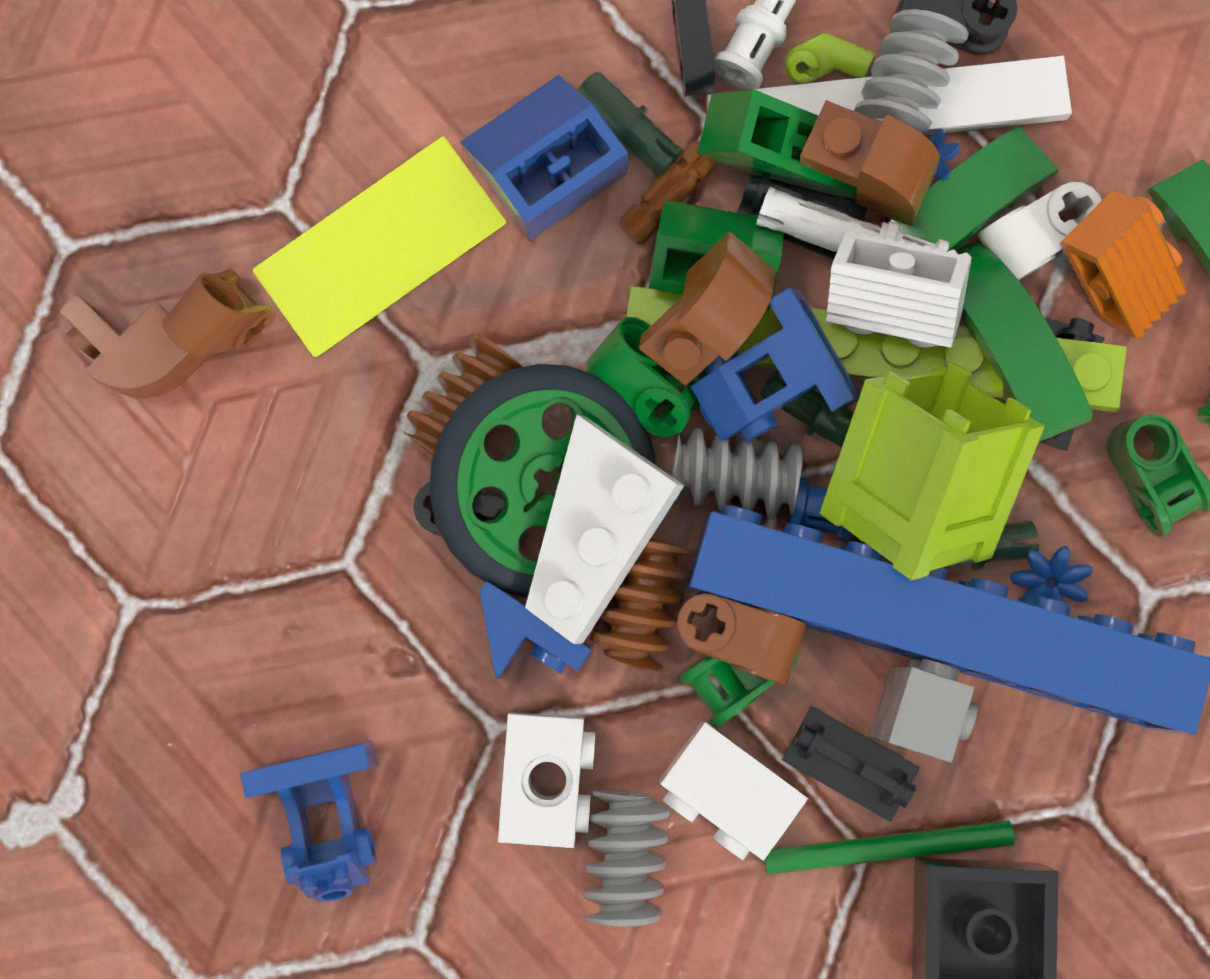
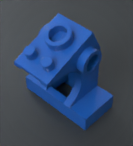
[691,288,860,442]
[240,741,378,902]

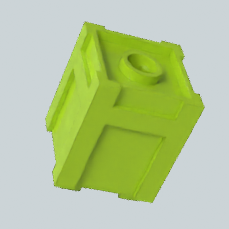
[819,362,1045,581]

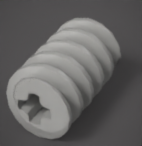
[854,9,969,131]
[671,428,803,520]
[582,790,670,927]

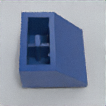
[460,75,628,241]

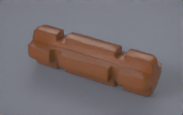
[619,141,717,244]

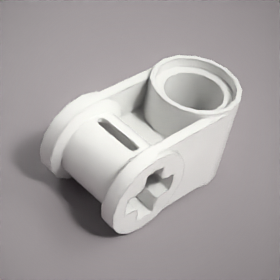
[977,182,1102,280]

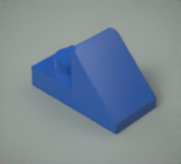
[479,581,592,679]

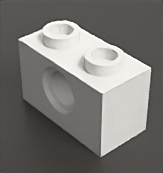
[498,712,596,848]

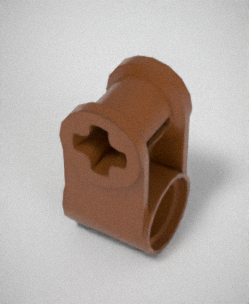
[163,269,275,357]
[677,593,807,686]

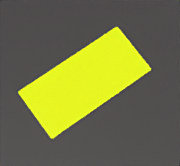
[252,136,506,358]

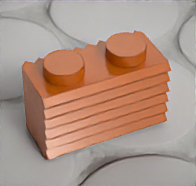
[1059,190,1187,338]

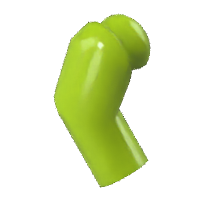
[785,33,875,84]

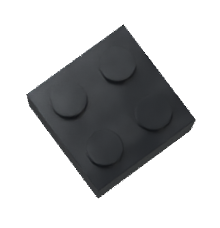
[912,857,1058,979]

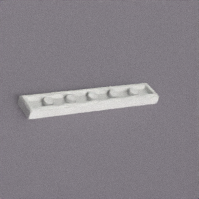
[706,56,1072,135]

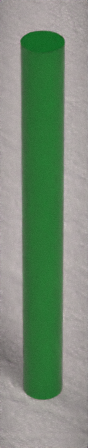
[764,820,1014,875]

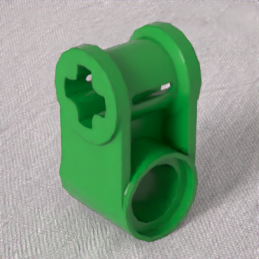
[586,317,705,437]
[1107,414,1210,537]
[678,650,799,728]

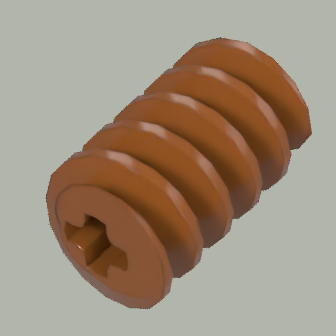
[402,333,523,456]
[590,538,697,672]

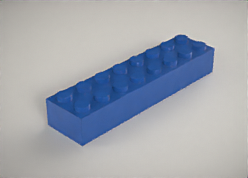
[684,505,1210,735]

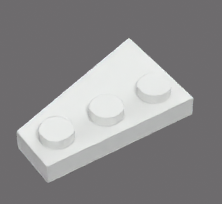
[525,415,685,644]

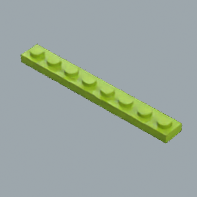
[626,286,1127,412]

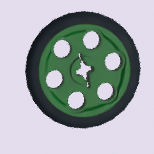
[430,364,656,597]

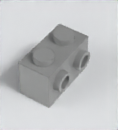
[869,659,978,763]

